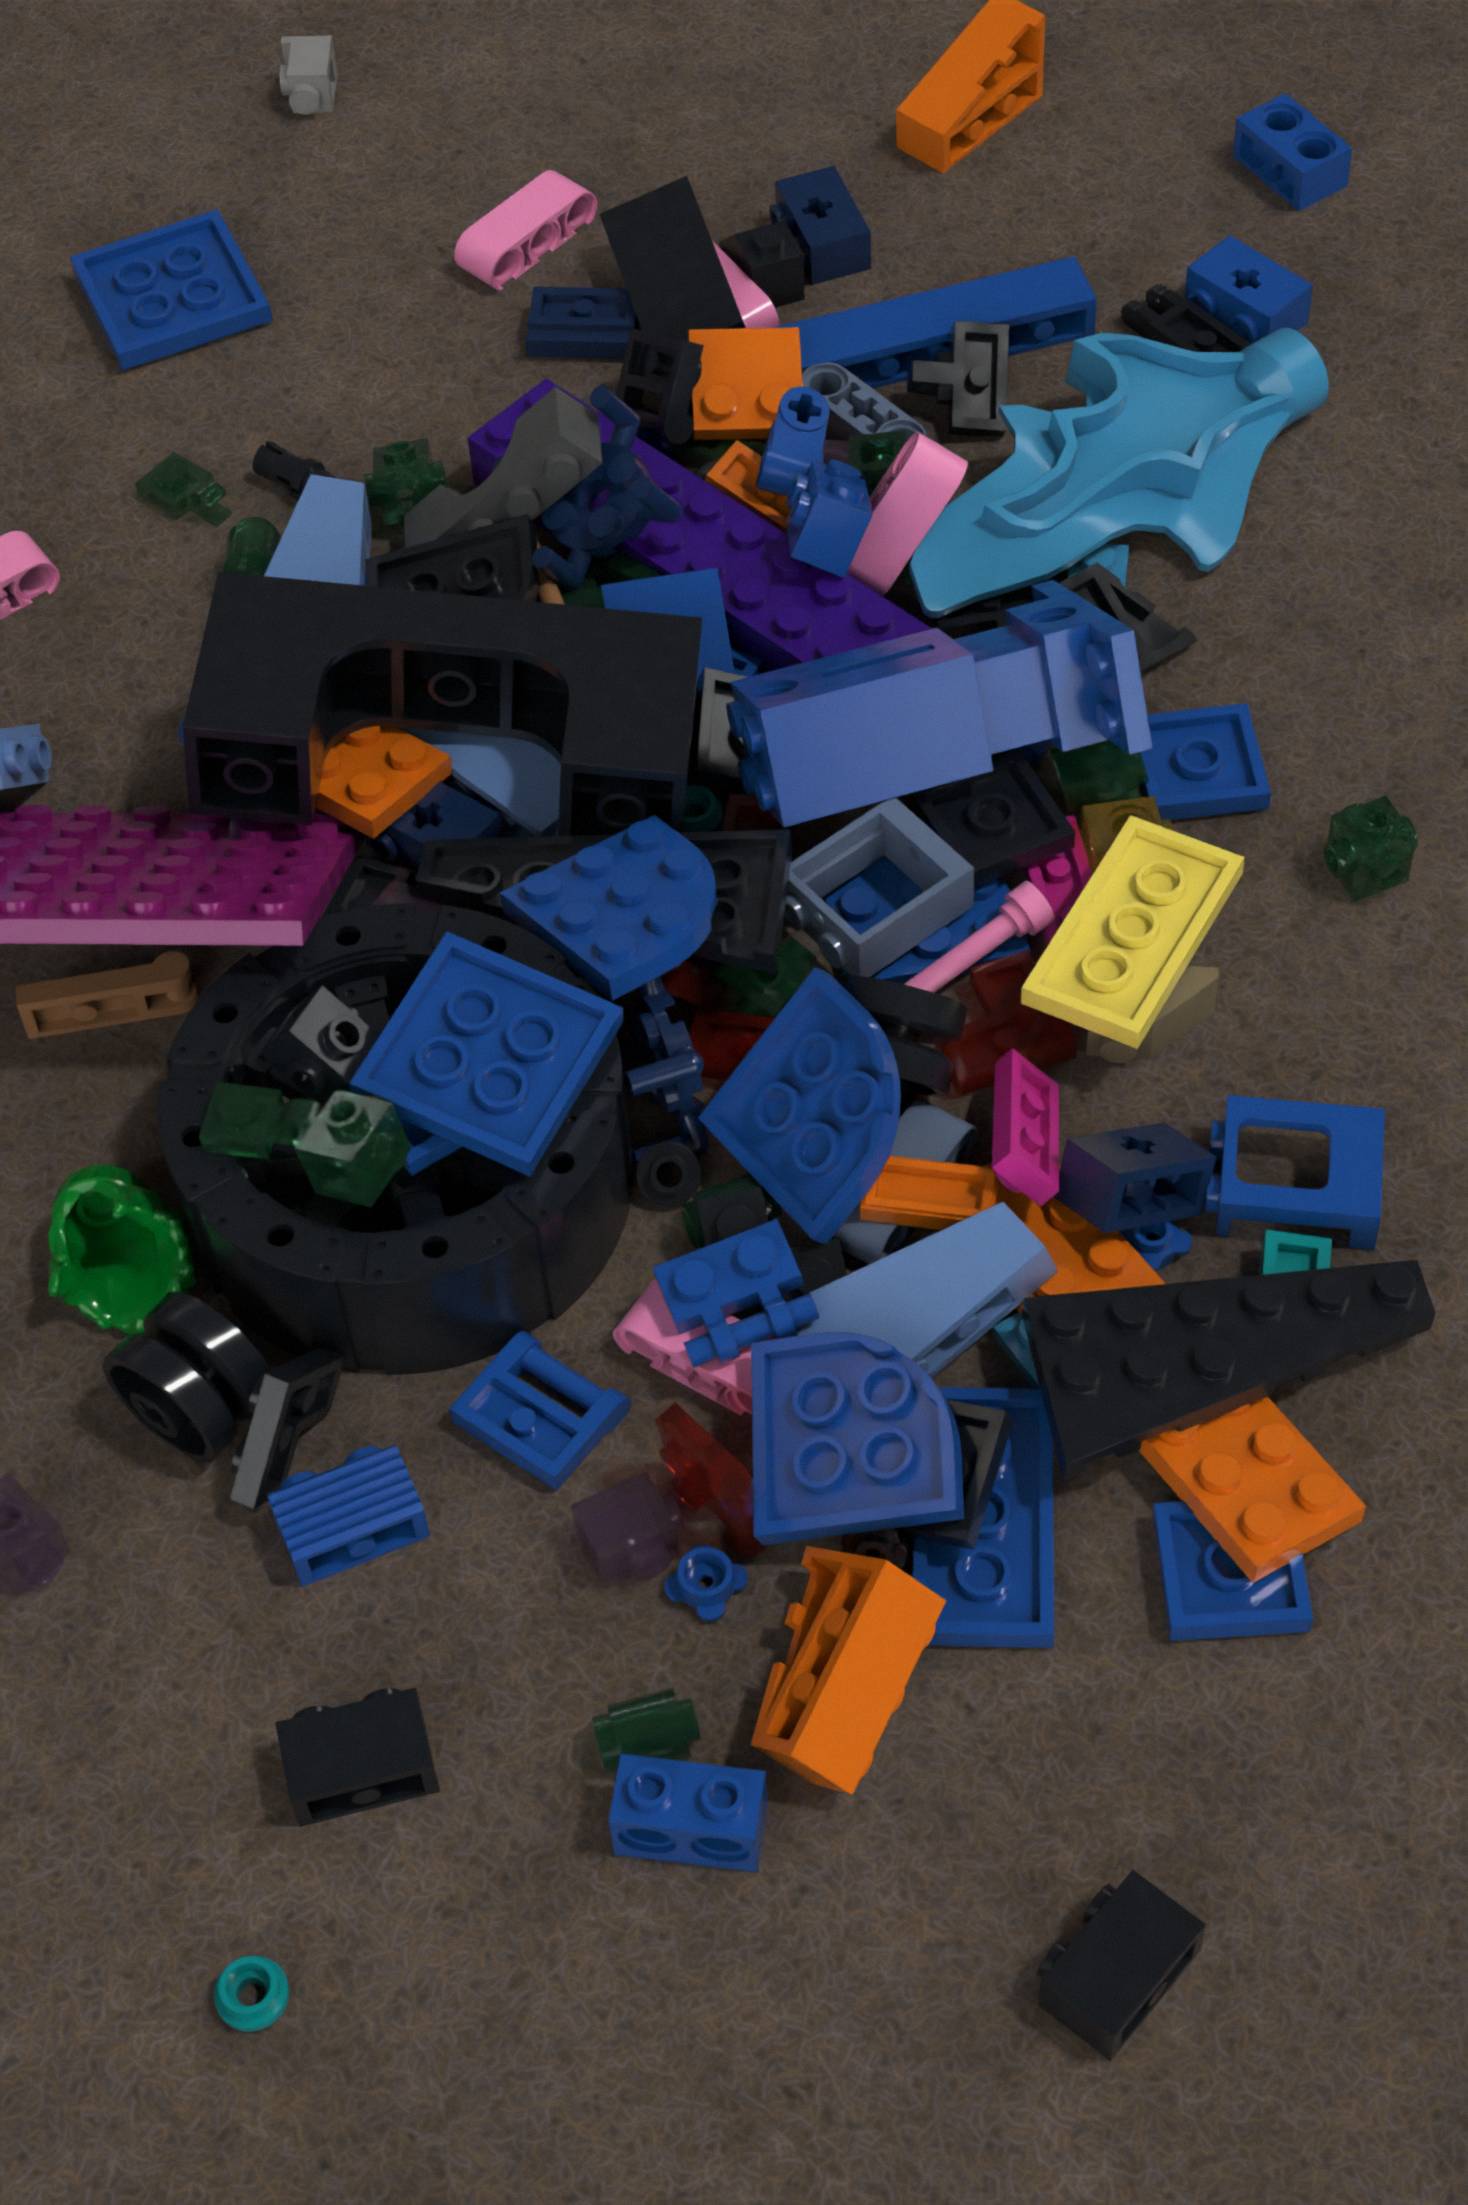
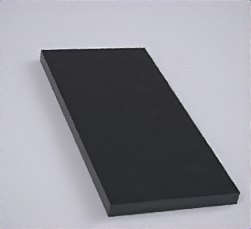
[599,176,746,341]

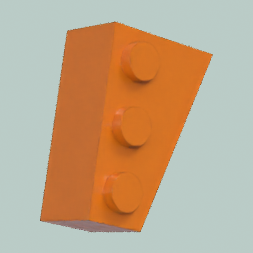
[895,0,1045,173]
[751,1546,946,1795]

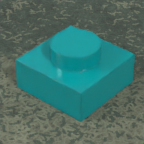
[1259,1229,1332,1275]

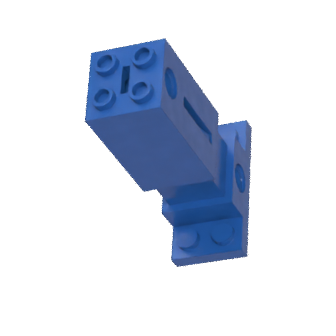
[726,580,1153,827]

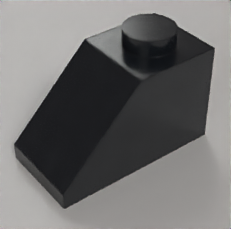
[719,220,805,308]

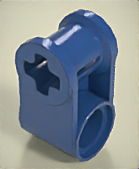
[756,387,830,496]

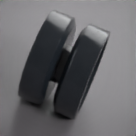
[833,974,968,1097]
[102,1291,271,1463]

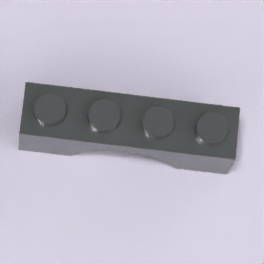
[404,387,602,548]

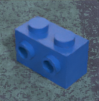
[786,459,872,578]

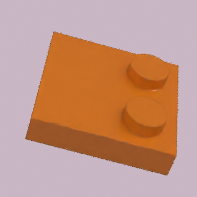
[688,327,803,440]

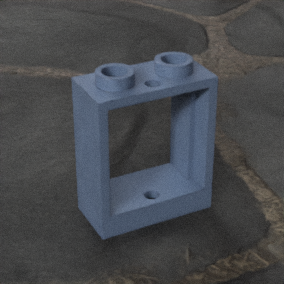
[784,797,974,977]

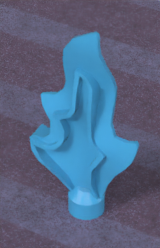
[909,327,1329,618]

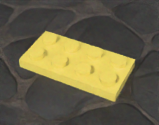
[1021,815,1245,1049]

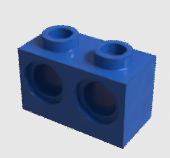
[1233,93,1352,211]
[608,1754,768,1872]

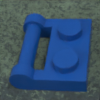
[449,1331,631,1491]

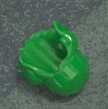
[48,1165,197,1335]

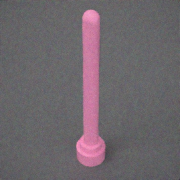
[904,881,1055,993]

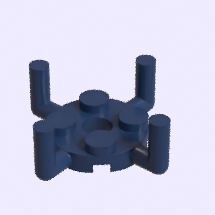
[493,386,682,592]
[579,975,709,1170]

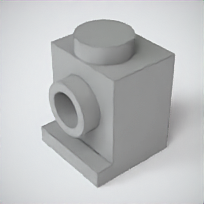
[280,35,338,115]

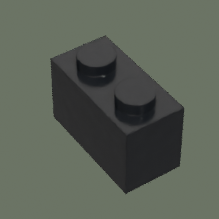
[275,1687,440,1827]
[1037,1870,1206,2062]

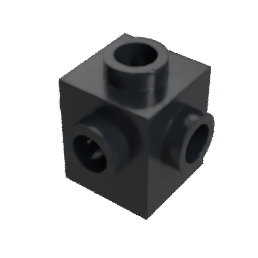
[260,985,380,1105]

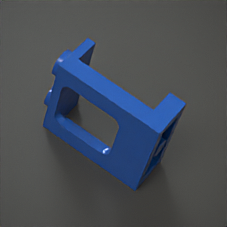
[1205,1095,1385,1250]

